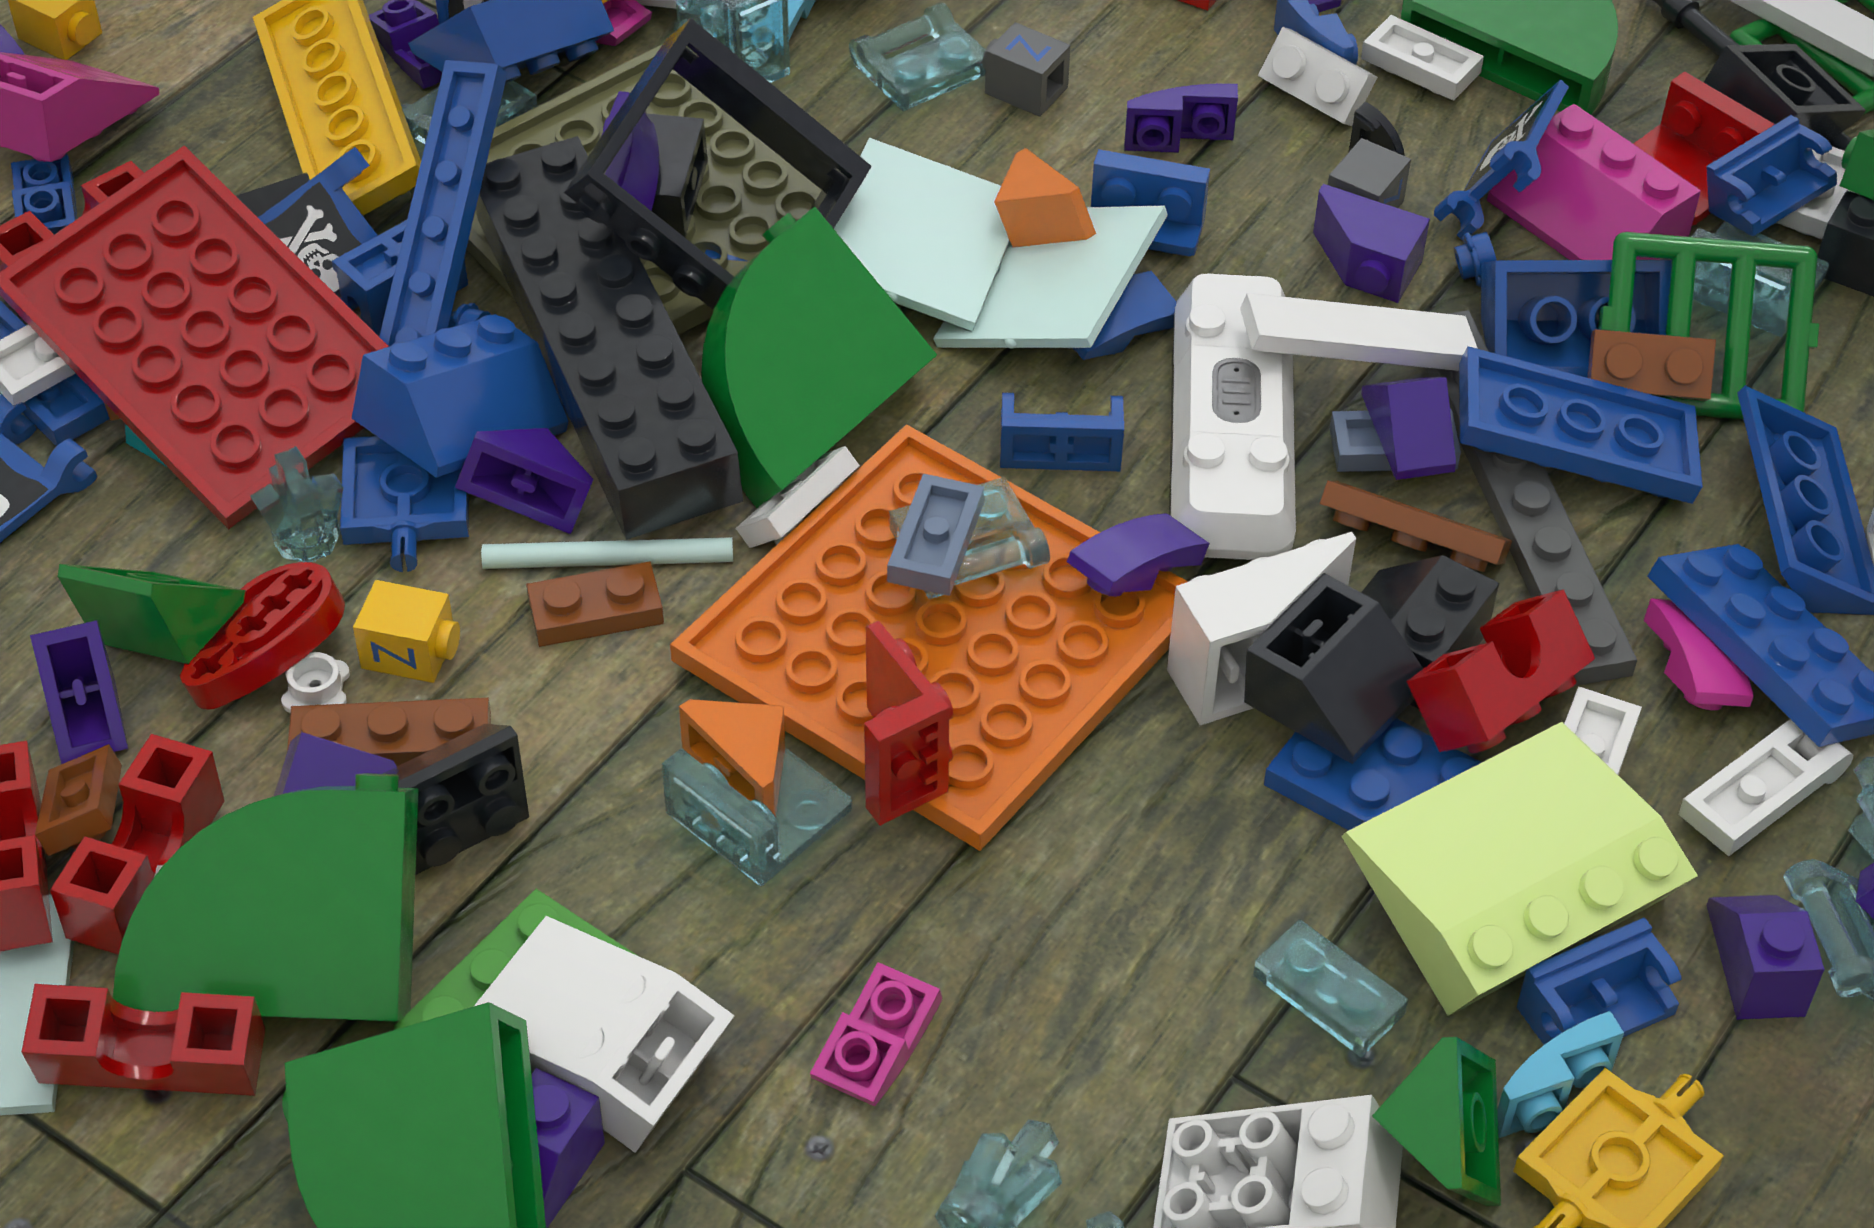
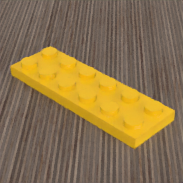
[253,0,421,216]

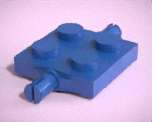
[340,436,469,572]

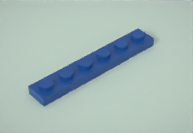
[379,60,507,347]

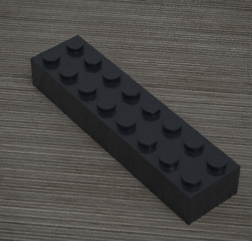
[476,136,743,540]

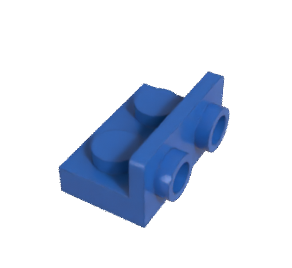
[1091,149,1210,256]

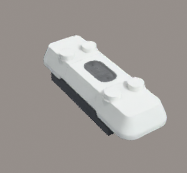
[1169,274,1296,560]

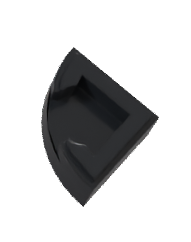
[1348,102,1405,156]

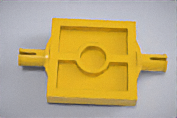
[1513,1068,1724,1228]

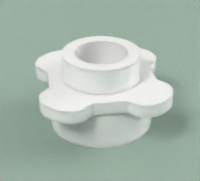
[281,652,350,713]

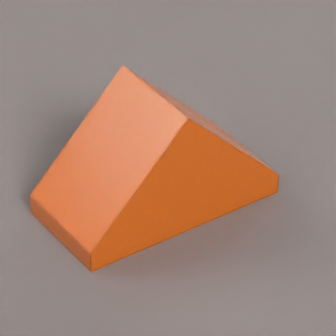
[994,148,1096,248]
[679,699,785,829]

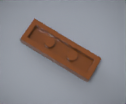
[1320,480,1513,572]
[287,697,491,766]

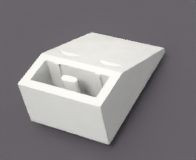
[1167,532,1356,725]
[474,916,735,1153]
[1153,1095,1403,1228]

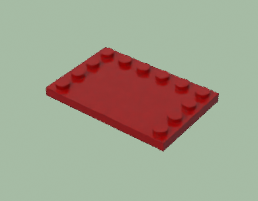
[0,146,389,530]

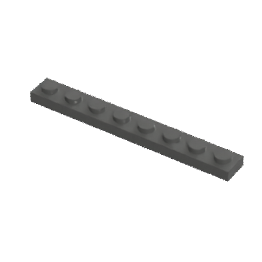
[1426,310,1637,686]

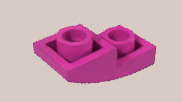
[1643,598,1754,710]
[810,962,942,1106]

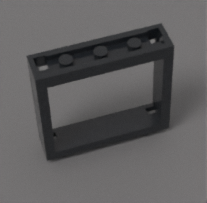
[564,18,872,310]

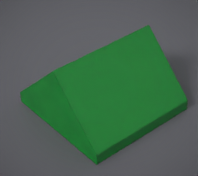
[57,564,245,664]
[1372,1037,1501,1206]

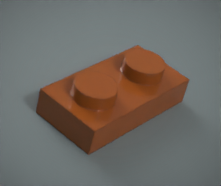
[1588,329,1716,401]
[526,561,664,647]
[35,744,122,856]

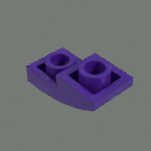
[369,0,442,89]
[1124,83,1238,153]
[602,91,659,210]
[1066,513,1210,597]

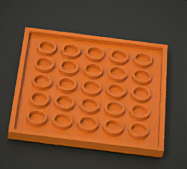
[670,424,1188,851]

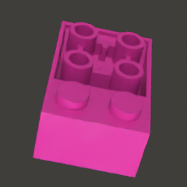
[0,52,159,162]

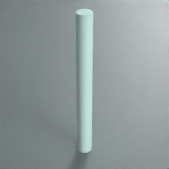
[481,537,733,569]

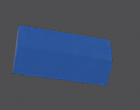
[1737,385,1874,615]

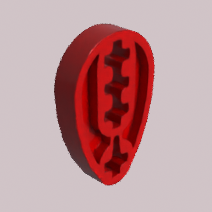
[180,562,345,710]

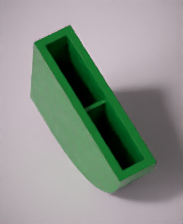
[1400,0,1618,115]
[701,207,937,508]
[113,773,418,1021]
[282,1002,546,1228]

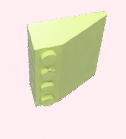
[1341,722,1698,1017]

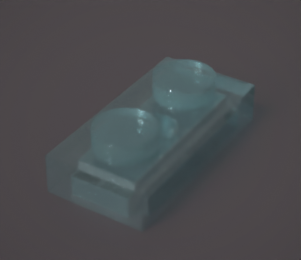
[1253,919,1408,1057]

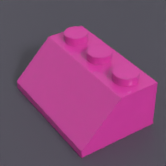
[1487,104,1701,260]

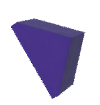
[1361,377,1456,480]
[455,428,593,534]
[30,620,128,764]
[274,732,397,796]

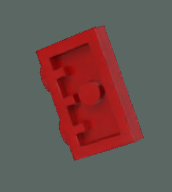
[1633,71,1775,225]
[864,621,953,826]

